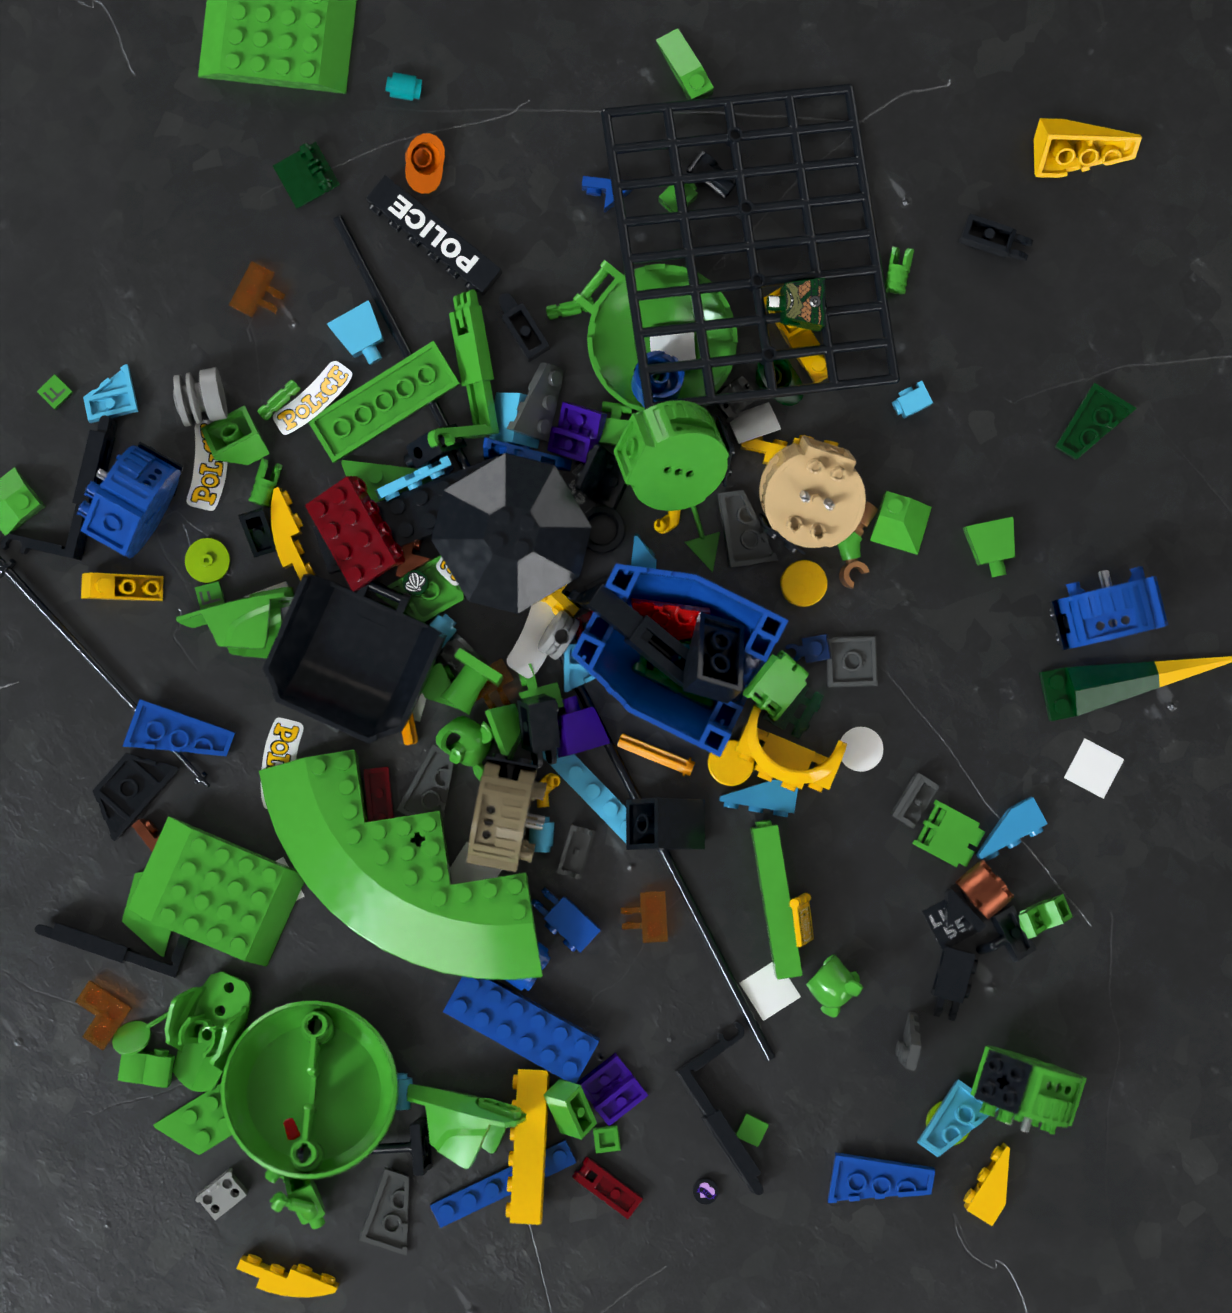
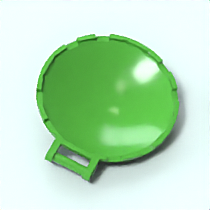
[573,260,738,411]

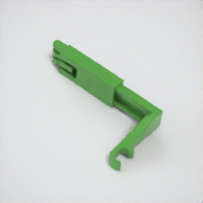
[428,289,499,448]

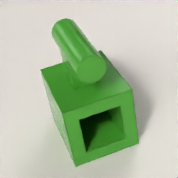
[598,401,632,447]

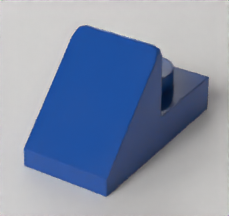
[582,176,632,213]

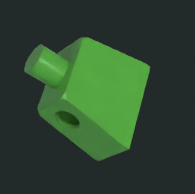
[963,517,1015,578]

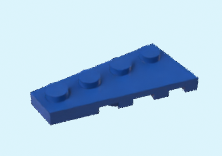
[123,699,235,756]
[827,1152,935,1203]

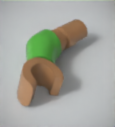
[837,502,878,589]

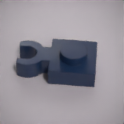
[785,634,832,663]

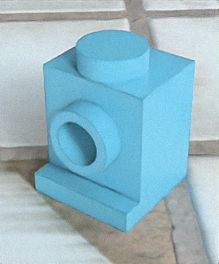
[892,381,933,419]

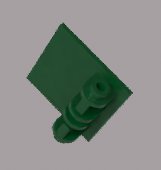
[273,142,340,209]

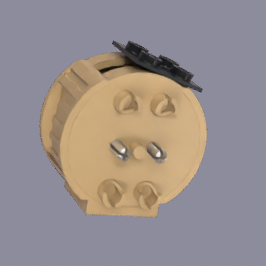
[759,435,866,555]

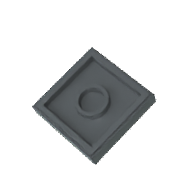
[826,636,878,688]

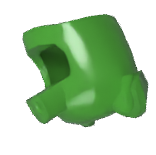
[436,715,494,781]
[806,954,863,1018]

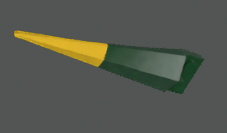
[1039,656,1232,721]

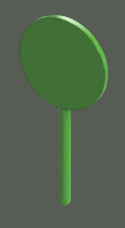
[112,1012,168,1055]

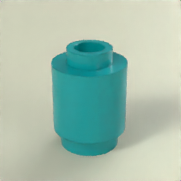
[385,72,422,101]

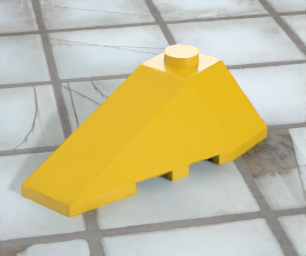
[1034,118,1142,178]

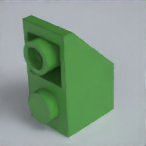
[422,662,458,709]

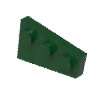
[1054,383,1137,460]

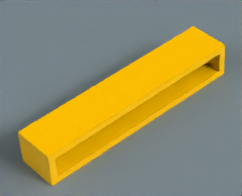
[506,1069,550,1225]

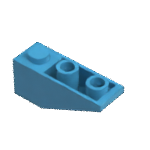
[719,779,798,817]
[976,797,1048,861]

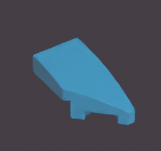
[631,534,657,569]

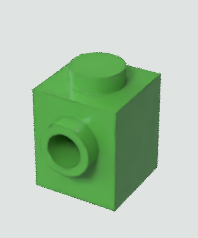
[658,183,698,212]

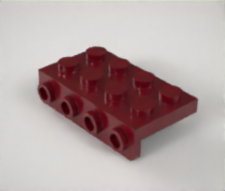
[305,476,405,591]

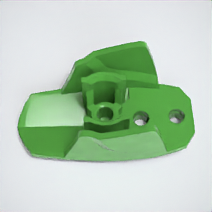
[176,587,295,659]
[164,971,252,1092]
[406,1084,526,1169]

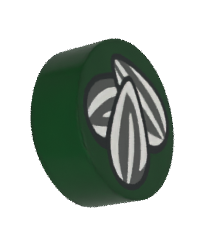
[403,570,428,596]

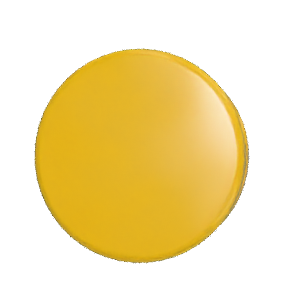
[780,560,827,607]
[707,740,754,786]

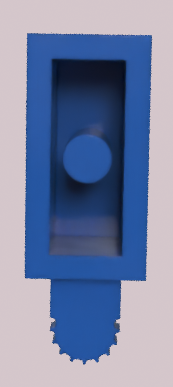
[531,887,601,953]

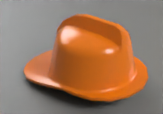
[405,133,445,194]

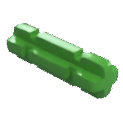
[546,297,594,320]
[257,380,300,420]

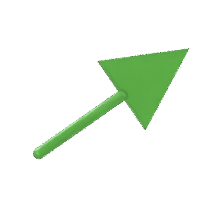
[685,505,720,572]

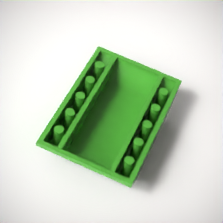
[198,0,357,94]
[127,816,304,967]

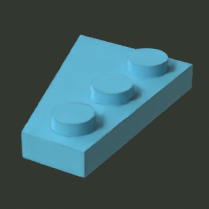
[375,456,452,501]
[917,1079,999,1157]

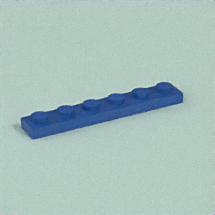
[430,1139,577,1228]

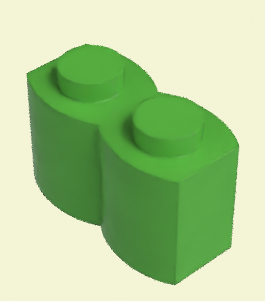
[118,1048,175,1088]

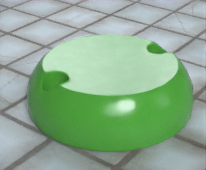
[221,1001,398,1179]

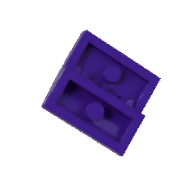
[547,402,607,463]
[576,1052,649,1126]

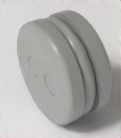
[538,610,580,660]

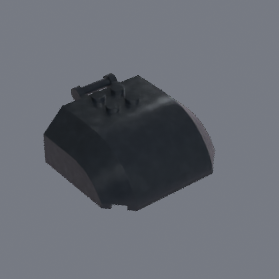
[263,573,447,743]

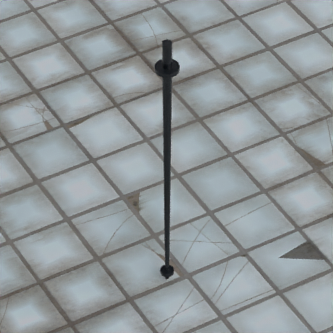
[0,556,210,788]

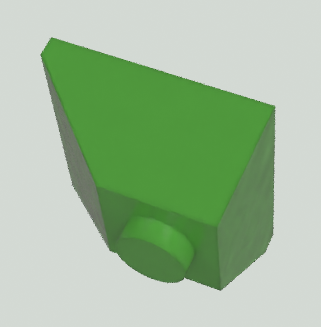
[201,405,270,465]
[0,467,46,535]
[870,491,932,555]
[485,703,521,761]

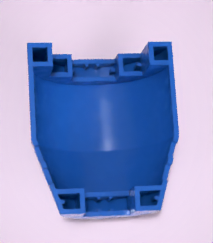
[571,564,788,757]

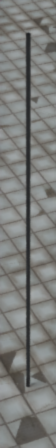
[333,215,775,1061]

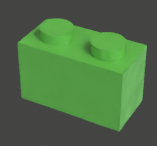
[544,1079,597,1140]

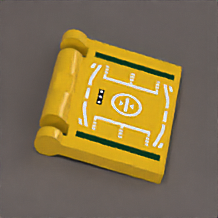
[789,893,814,947]

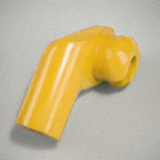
[654,510,681,534]
[537,773,560,808]

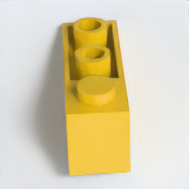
[81,573,163,601]
[963,1142,1010,1226]

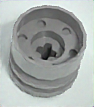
[173,367,228,427]

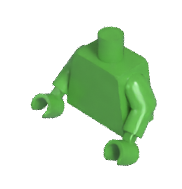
[265,1170,325,1229]

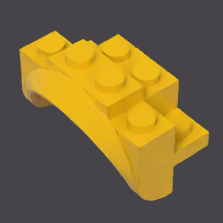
[735,704,847,792]

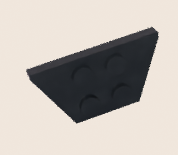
[93,753,180,841]

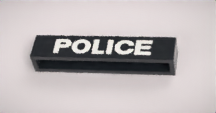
[366,175,502,296]

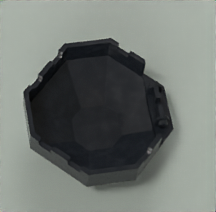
[431,453,592,614]

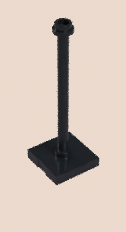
[298,1117,433,1176]

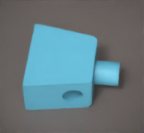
[327,300,384,365]

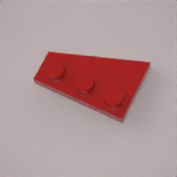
[631,598,711,640]

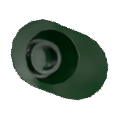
[756,359,803,406]

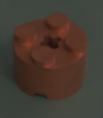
[955,859,1014,920]

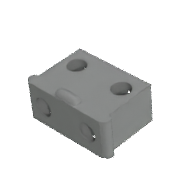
[196,1168,248,1221]

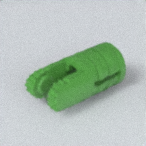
[885,246,914,294]
[248,458,283,508]

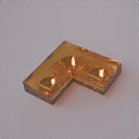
[75,980,132,1051]

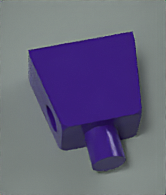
[557,695,610,758]

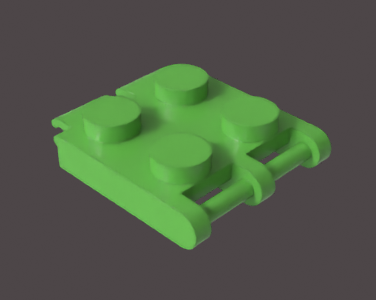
[743,650,809,721]
[912,799,985,867]

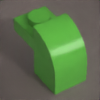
[519,664,564,708]
[1018,894,1073,939]

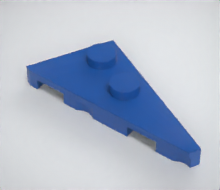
[483,437,572,471]

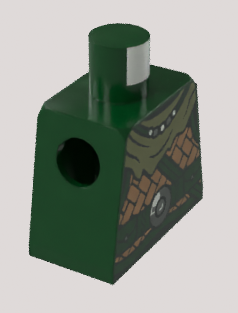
[766,278,825,331]

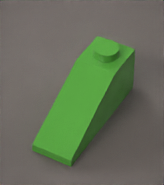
[656,28,714,100]

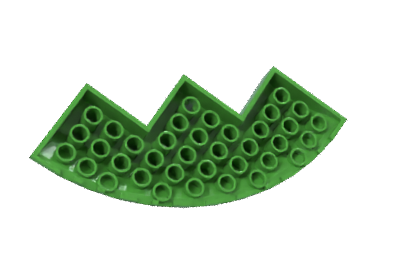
[259,750,543,980]

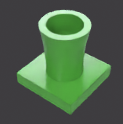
[440,647,504,715]

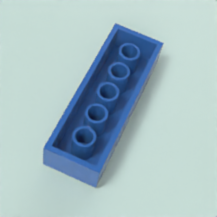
[443,977,600,1084]

